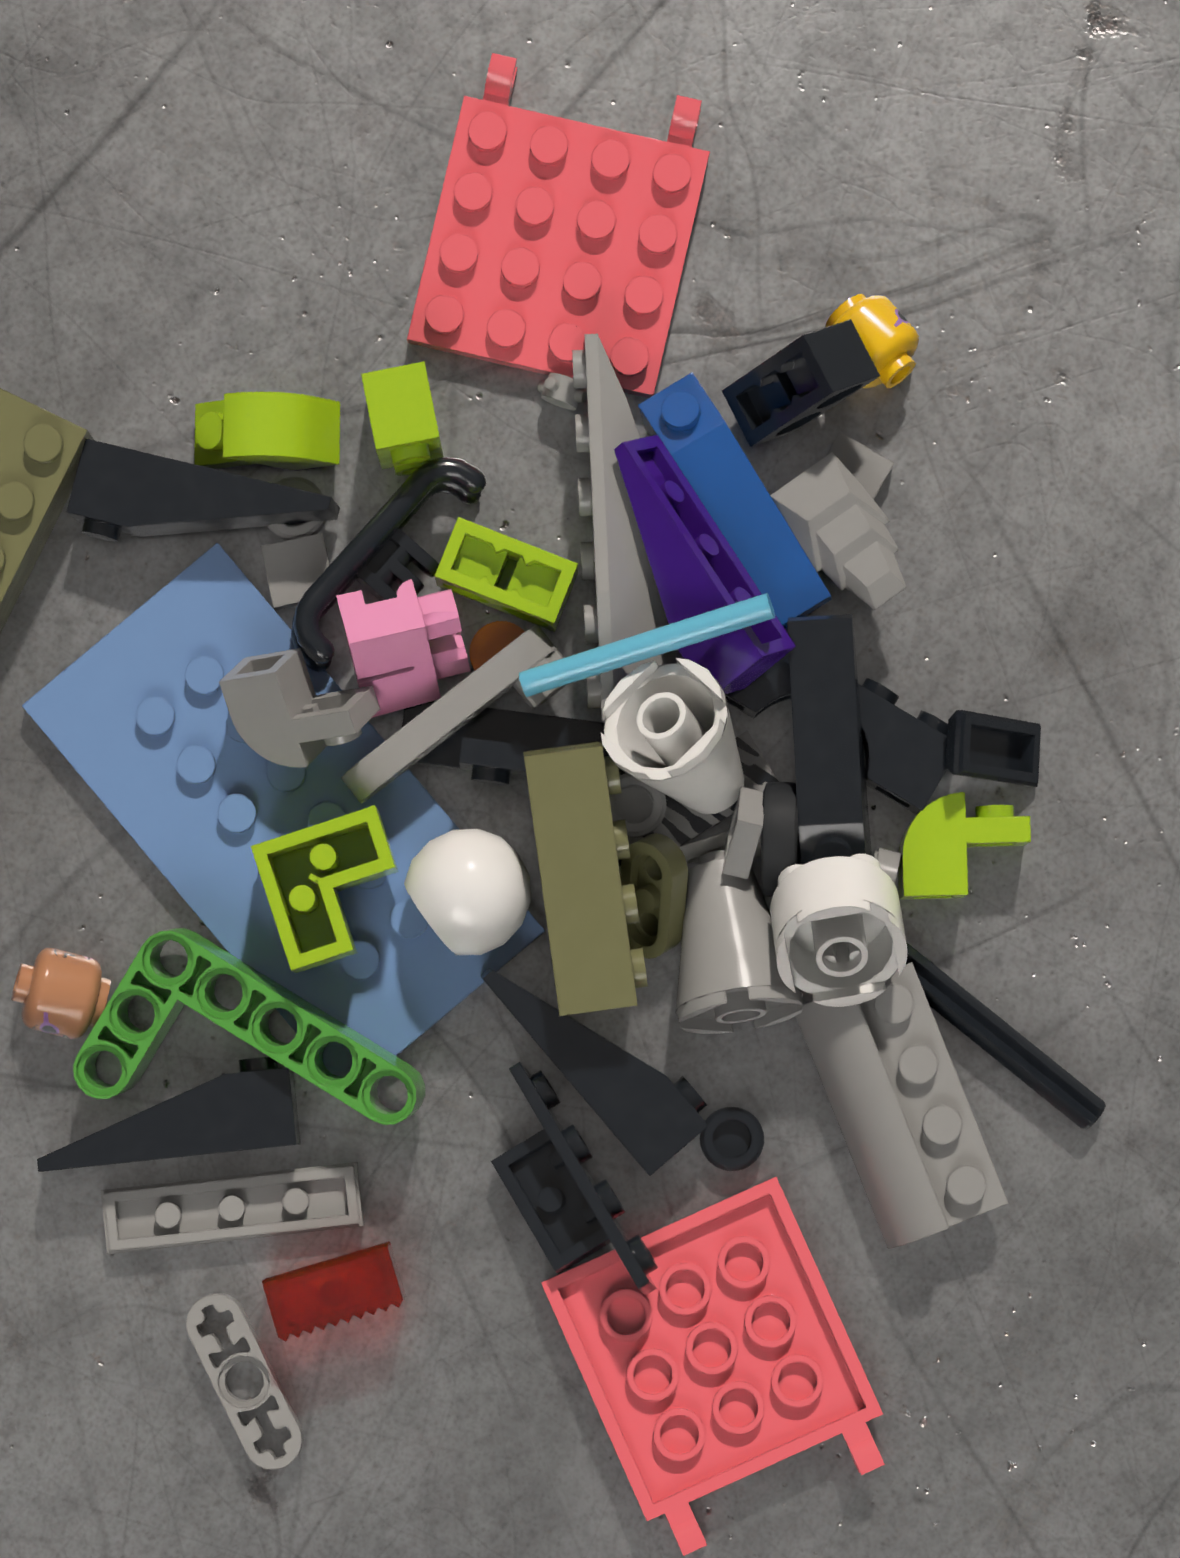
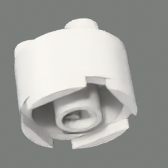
[770,854,908,1007]

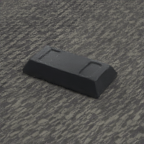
[946,710,1041,787]

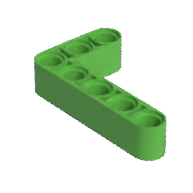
[73,928,425,1125]

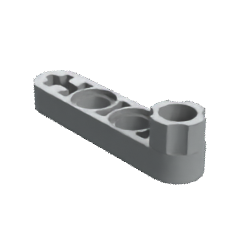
[341,625,566,803]

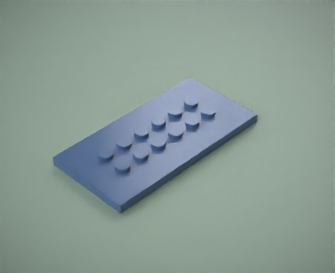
[22,543,545,1076]

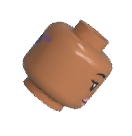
[11,948,111,1039]

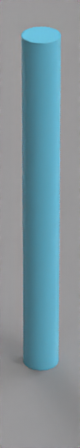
[519,593,775,697]

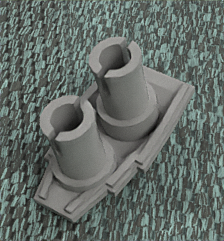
[770,452,906,610]

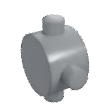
[538,373,587,410]

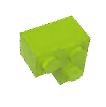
[251,805,399,973]

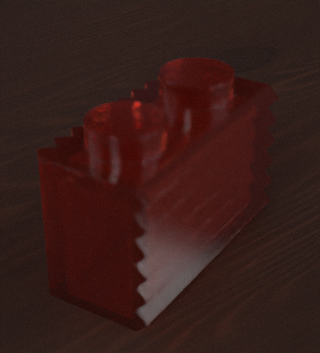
[262,1241,406,1342]

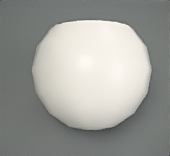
[404,829,531,955]

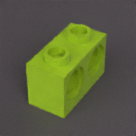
[361,361,444,476]
[434,517,578,632]

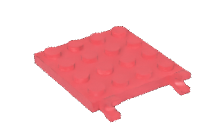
[407,53,710,398]
[541,1177,885,1556]

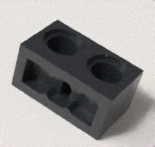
[722,319,880,447]

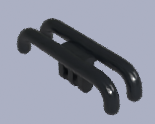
[291,457,486,672]

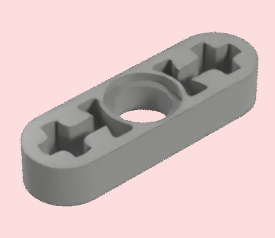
[186,1293,304,1470]

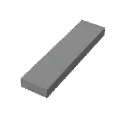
[101,1162,364,1254]

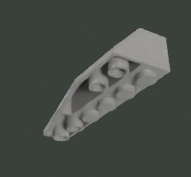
[572,334,676,721]

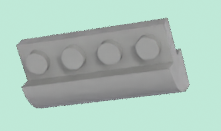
[795,962,1008,1249]

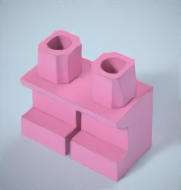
[336,579,470,718]

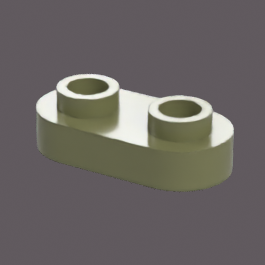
[620,833,688,959]

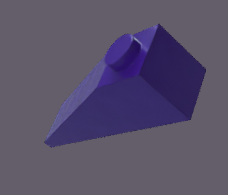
[614,435,796,695]

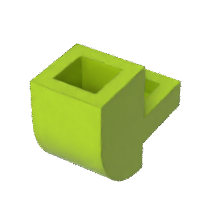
[194,392,340,470]
[898,792,1031,900]

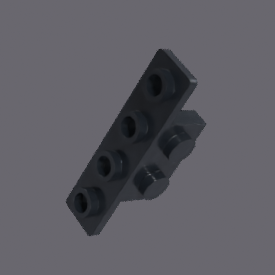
[402,701,625,785]
[491,1062,658,1295]

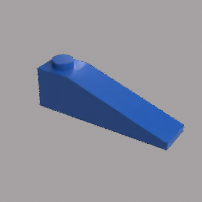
[638,372,832,629]

